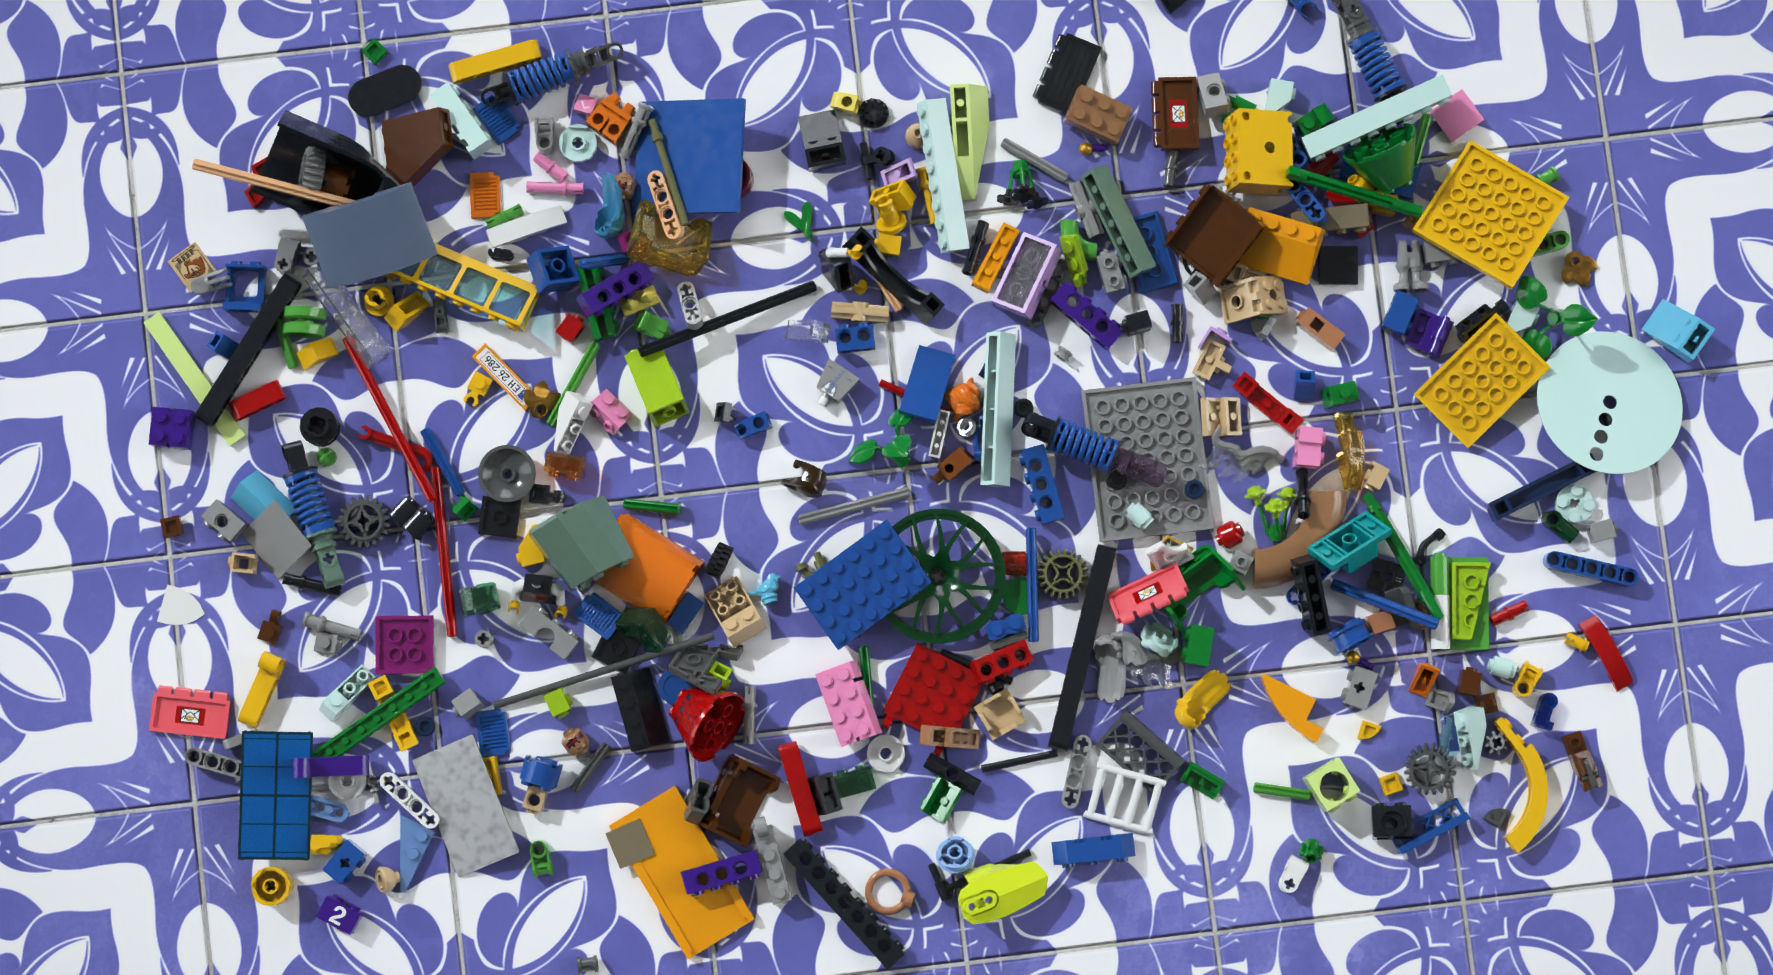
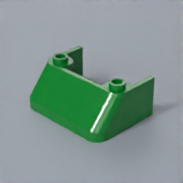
[1162,545,1246,635]

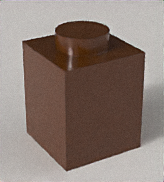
[1456,667,1482,697]

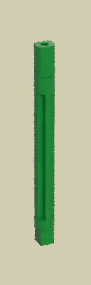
[1285,165,1423,219]
[1362,492,1444,620]

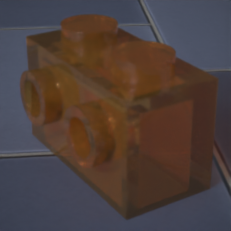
[544,451,587,481]

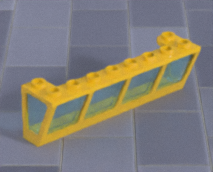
[385,243,540,332]

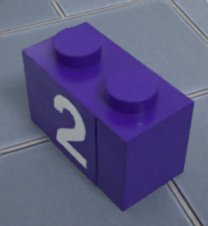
[316,894,364,935]

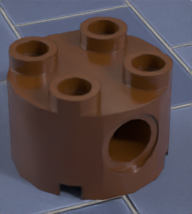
[320,162,357,199]

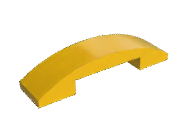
[367,675,419,752]

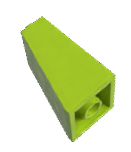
[624,349,690,428]

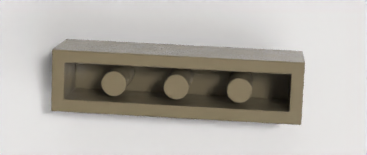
[1291,203,1370,237]

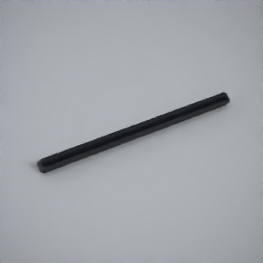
[638,281,817,357]

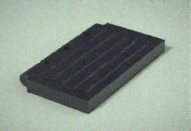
[1032,33,1102,115]

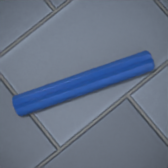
[420,428,465,496]

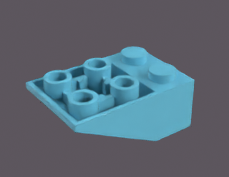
[1641,299,1715,363]

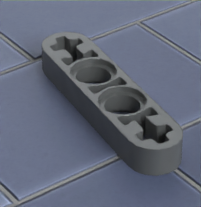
[1026,259,1068,328]

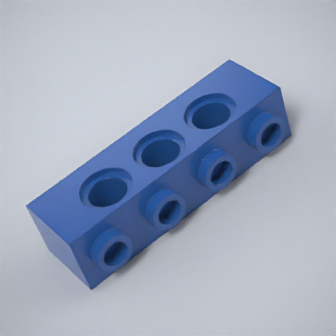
[1019,444,1065,525]

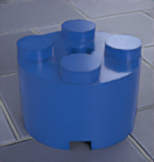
[519,754,563,792]

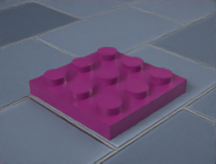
[375,615,434,674]

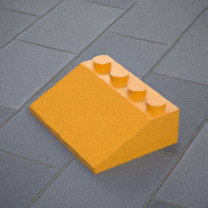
[1238,207,1326,285]

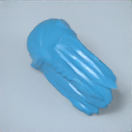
[594,172,624,239]

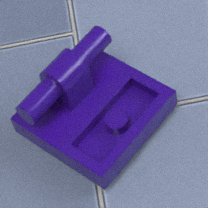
[1403,308,1454,358]

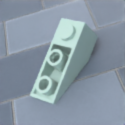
[319,664,376,723]
[1453,706,1487,770]

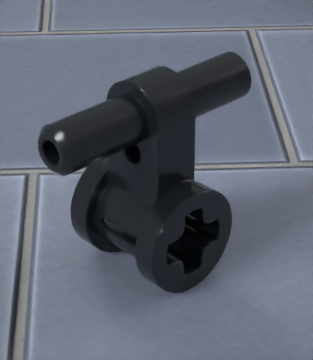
[859,142,895,180]

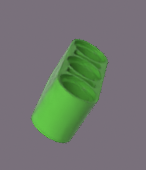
[1532,230,1570,258]

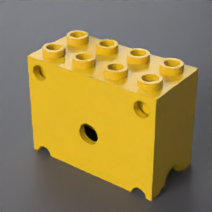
[1223,108,1293,196]

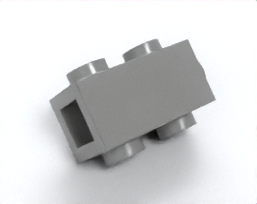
[1096,250,1127,296]

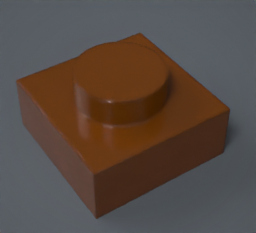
[160,515,184,539]

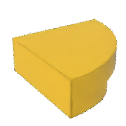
[1357,720,1382,740]

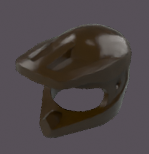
[781,459,827,498]

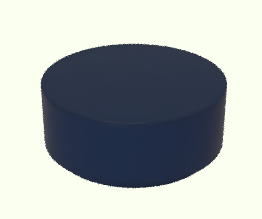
[1184,480,1204,499]
[416,717,436,736]

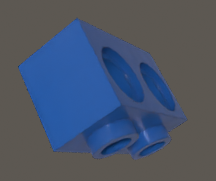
[835,322,875,354]

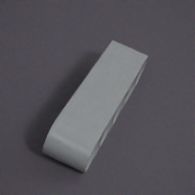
[185,748,241,779]

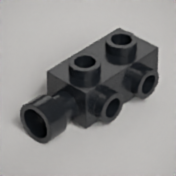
[1455,299,1510,343]

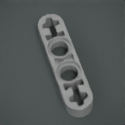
[1061,735,1092,809]

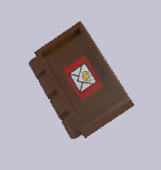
[1151,76,1200,151]

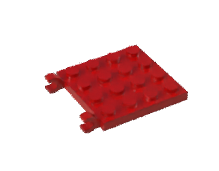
[881,642,984,756]

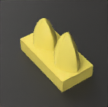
[619,285,660,317]

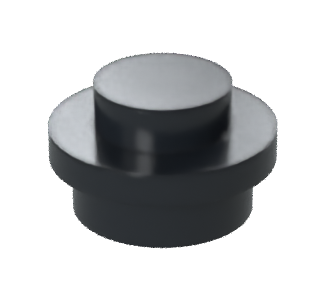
[1014,399,1034,418]
[1108,471,1127,490]

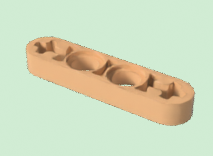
[647,170,684,241]

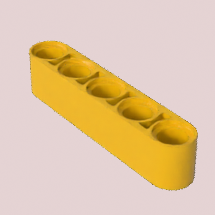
[448,39,542,84]

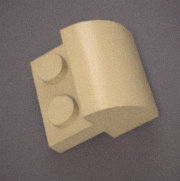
[1200,397,1242,438]

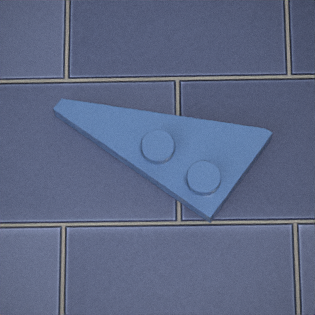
[400,815,436,893]

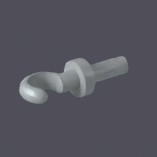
[367,775,380,805]

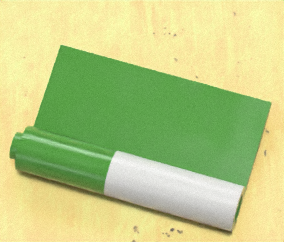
[1430,553,1489,650]

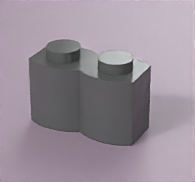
[684,778,713,825]

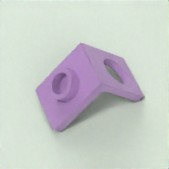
[1197,326,1233,349]

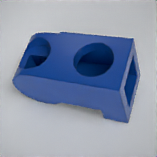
[733,411,773,440]

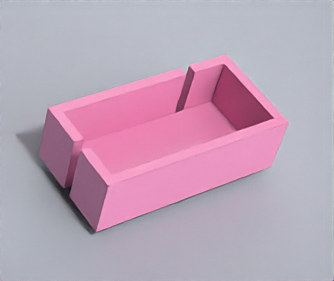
[815,660,883,747]

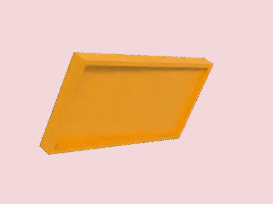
[609,786,755,959]

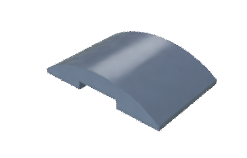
[302,182,438,287]

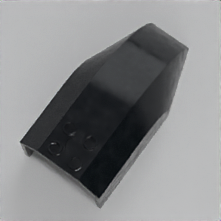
[250,110,402,215]

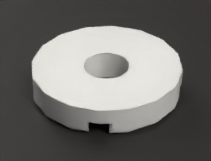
[867,734,905,773]
[328,775,367,800]

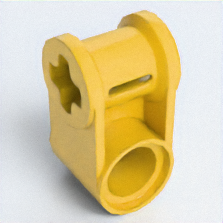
[1512,660,1544,698]

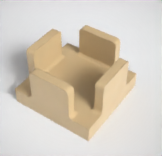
[974,688,1026,740]

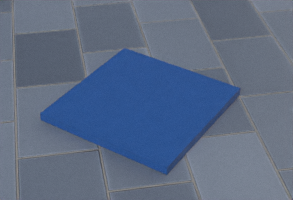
[633,98,746,215]

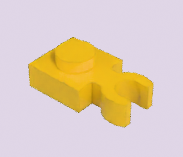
[463,371,493,407]

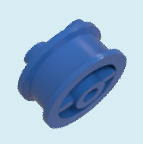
[1327,617,1374,656]

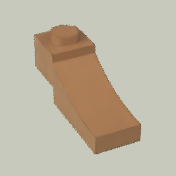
[919,725,980,749]

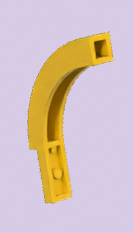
[1492,717,1548,853]

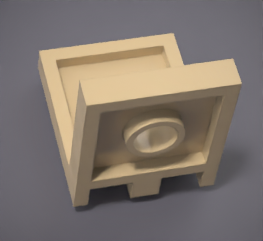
[1218,276,1288,325]

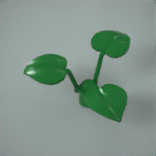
[1516,275,1598,359]
[849,408,913,468]

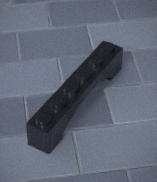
[842,226,945,325]

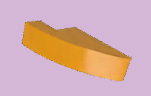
[1260,674,1323,743]

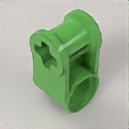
[530,840,554,878]

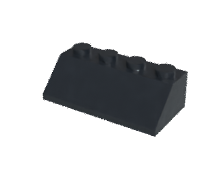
[610,667,670,752]

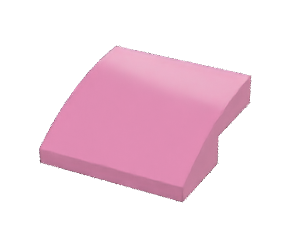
[1430,89,1485,143]

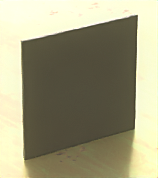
[605,819,655,869]

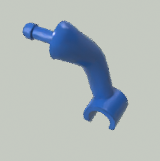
[971,416,983,461]

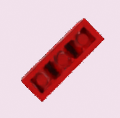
[969,639,1034,685]

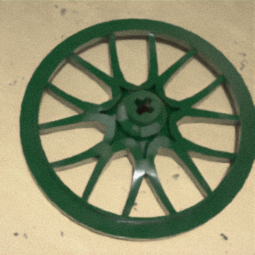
[885,509,1006,644]

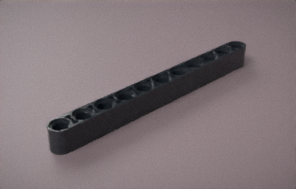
[1048,544,1117,752]

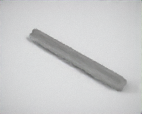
[798,487,910,525]

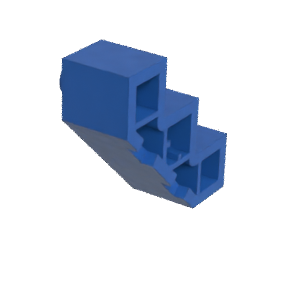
[1051,833,1136,868]

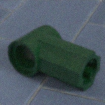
[1541,510,1580,544]

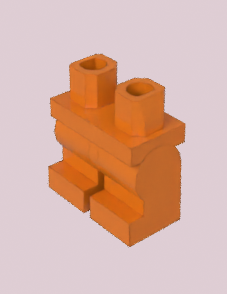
[585,92,636,146]

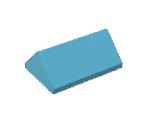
[231,470,295,520]

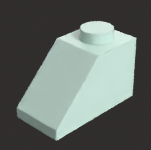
[1265,78,1296,111]
[1506,300,1539,333]

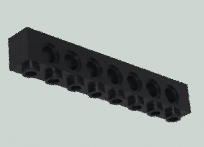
[783,838,905,970]

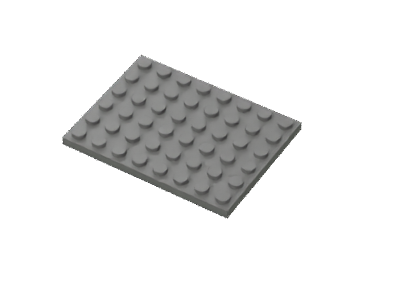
[1081,377,1215,542]

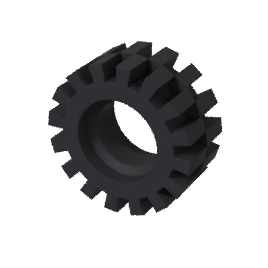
[705,542,734,579]

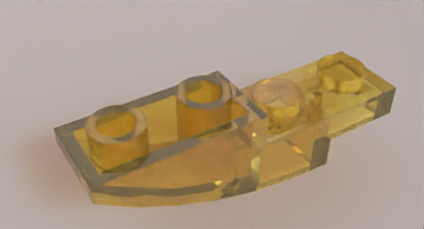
[1333,413,1365,491]

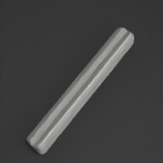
[1000,138,1069,183]

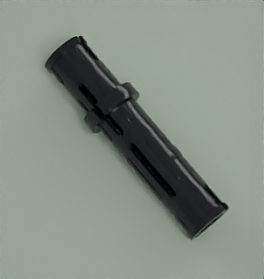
[961,220,989,276]
[1295,468,1311,520]
[282,572,342,597]

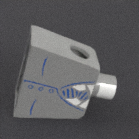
[816,358,860,407]

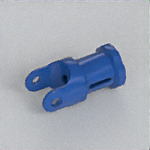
[1289,0,1318,19]

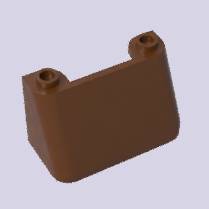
[700,754,781,848]

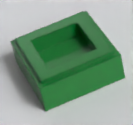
[361,38,389,66]

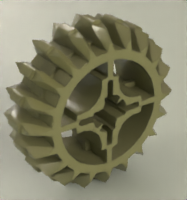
[1037,548,1089,600]

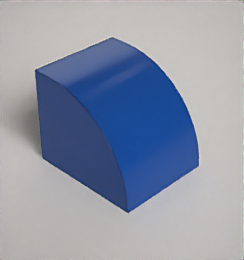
[207,331,239,360]
[1293,370,1316,401]

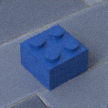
[526,245,581,294]

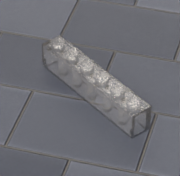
[302,262,391,368]

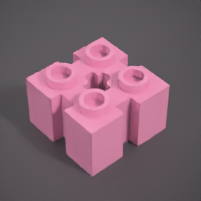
[1292,426,1326,470]

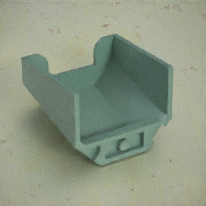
[529,495,635,592]

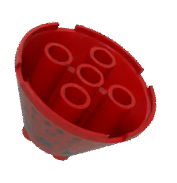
[669,688,745,762]

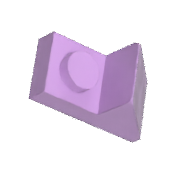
[880,158,917,186]

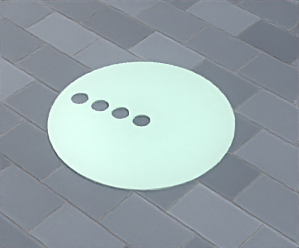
[1537,331,1683,474]

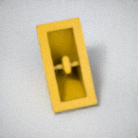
[296,337,340,371]

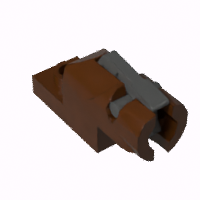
[1561,730,1603,792]

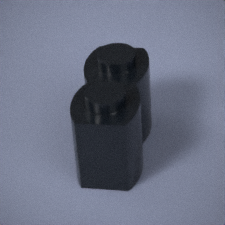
[1120,310,1152,337]
[389,497,434,540]

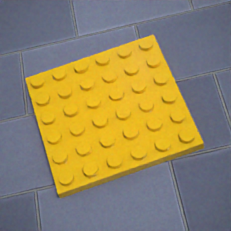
[1412,140,1570,290]

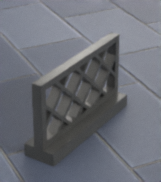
[1096,709,1185,793]

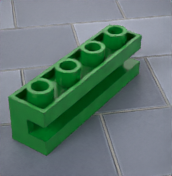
[576,266,620,342]

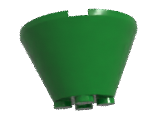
[1343,123,1416,195]

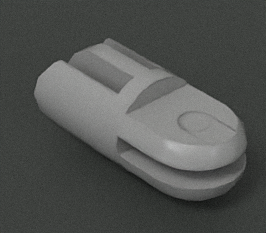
[191,268,232,295]

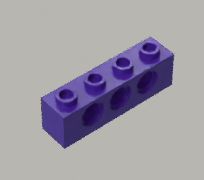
[576,258,654,318]
[1048,282,1123,350]
[681,850,763,897]

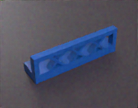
[1392,798,1470,855]

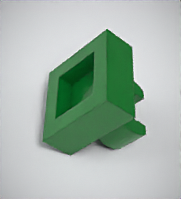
[452,496,478,522]

